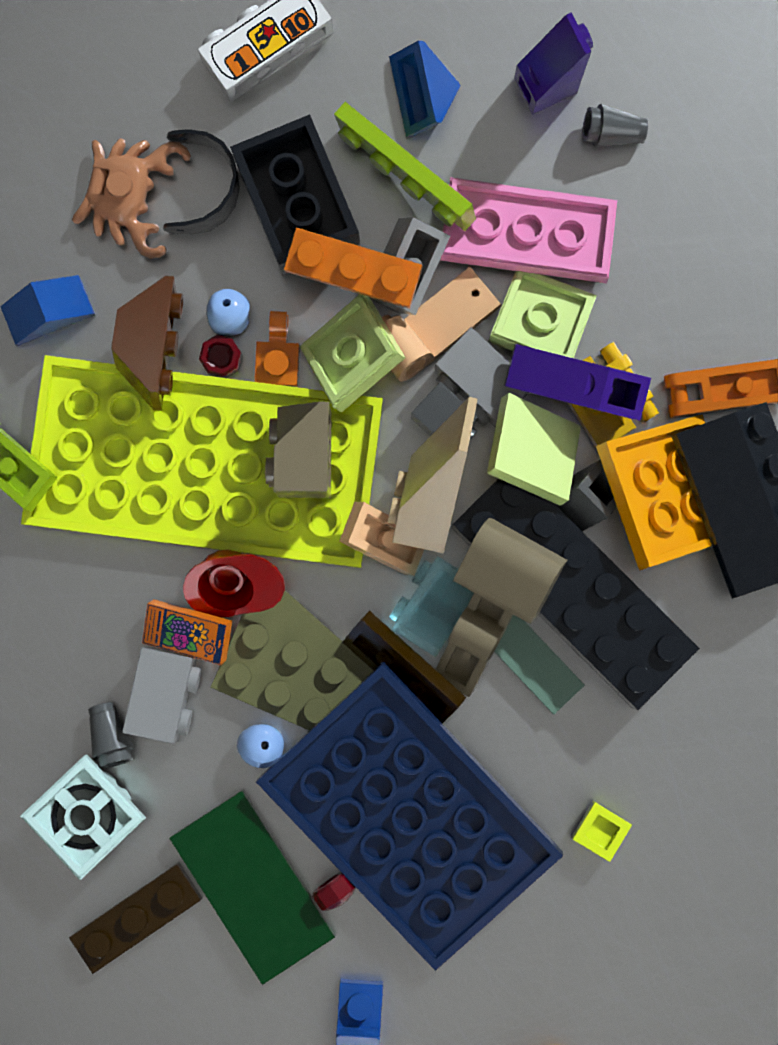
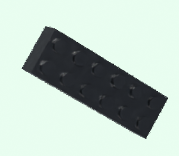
[451,479,700,710]

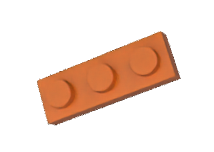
[284,227,423,309]

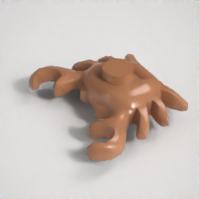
[72,138,191,259]

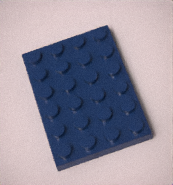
[256,662,563,971]

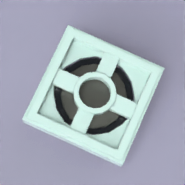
[20,754,146,880]

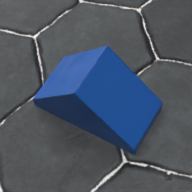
[0,275,95,346]

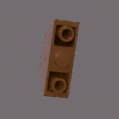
[111,276,183,411]

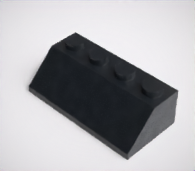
[672,402,778,599]

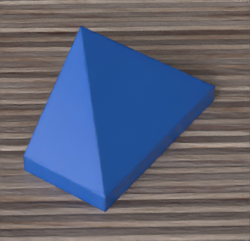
[389,40,461,137]

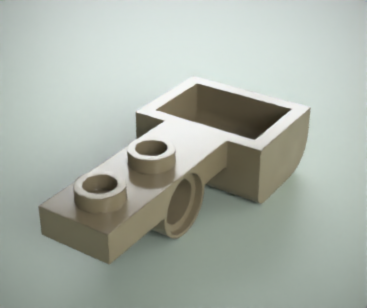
[435,518,567,697]

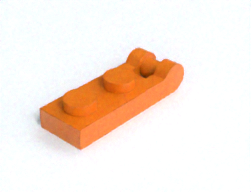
[664,359,778,419]

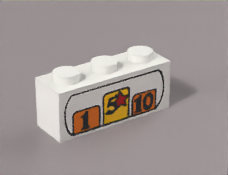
[198,0,333,103]

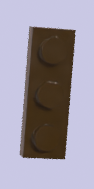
[342,610,466,724]
[69,862,203,974]

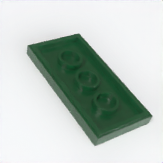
[169,790,336,985]

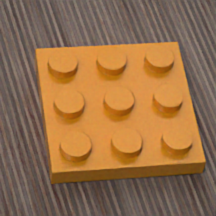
[596,414,712,571]

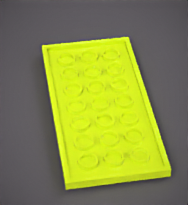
[21,355,383,568]

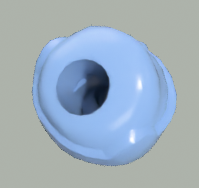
[206,289,250,336]
[237,724,284,768]

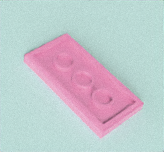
[440,177,617,284]

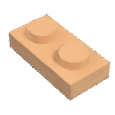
[339,502,424,576]

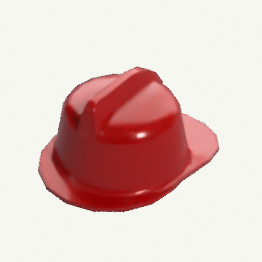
[183,549,285,618]

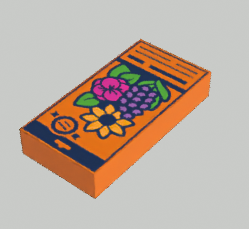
[142,599,232,665]

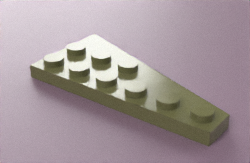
[210,590,373,730]

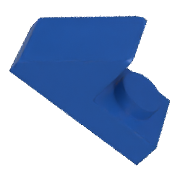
[336,979,383,1045]

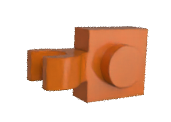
[255,311,300,387]

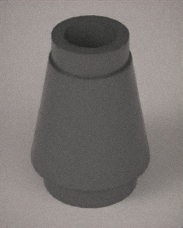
[583,104,648,147]
[88,702,135,769]

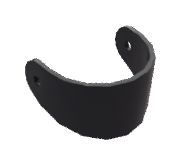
[163,129,240,235]

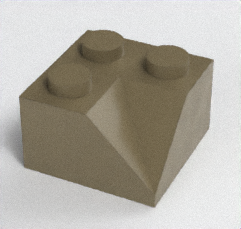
[265,402,332,498]

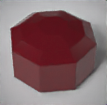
[199,335,242,378]
[312,872,356,911]

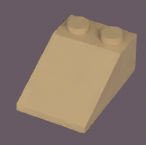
[388,397,478,553]

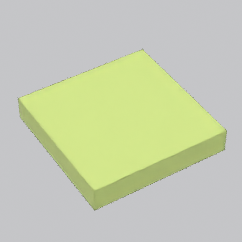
[488,271,597,358]
[299,294,406,412]
[487,393,581,506]

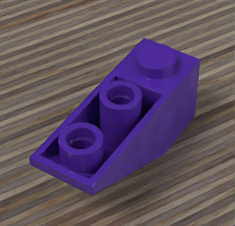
[514,12,593,115]
[504,344,651,421]

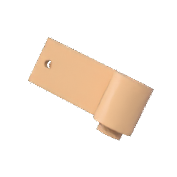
[382,267,502,382]

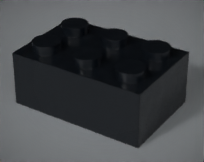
[230,114,360,276]

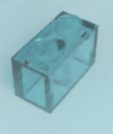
[389,556,474,657]

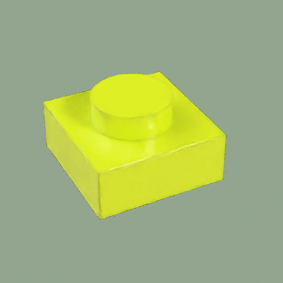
[571,801,632,862]

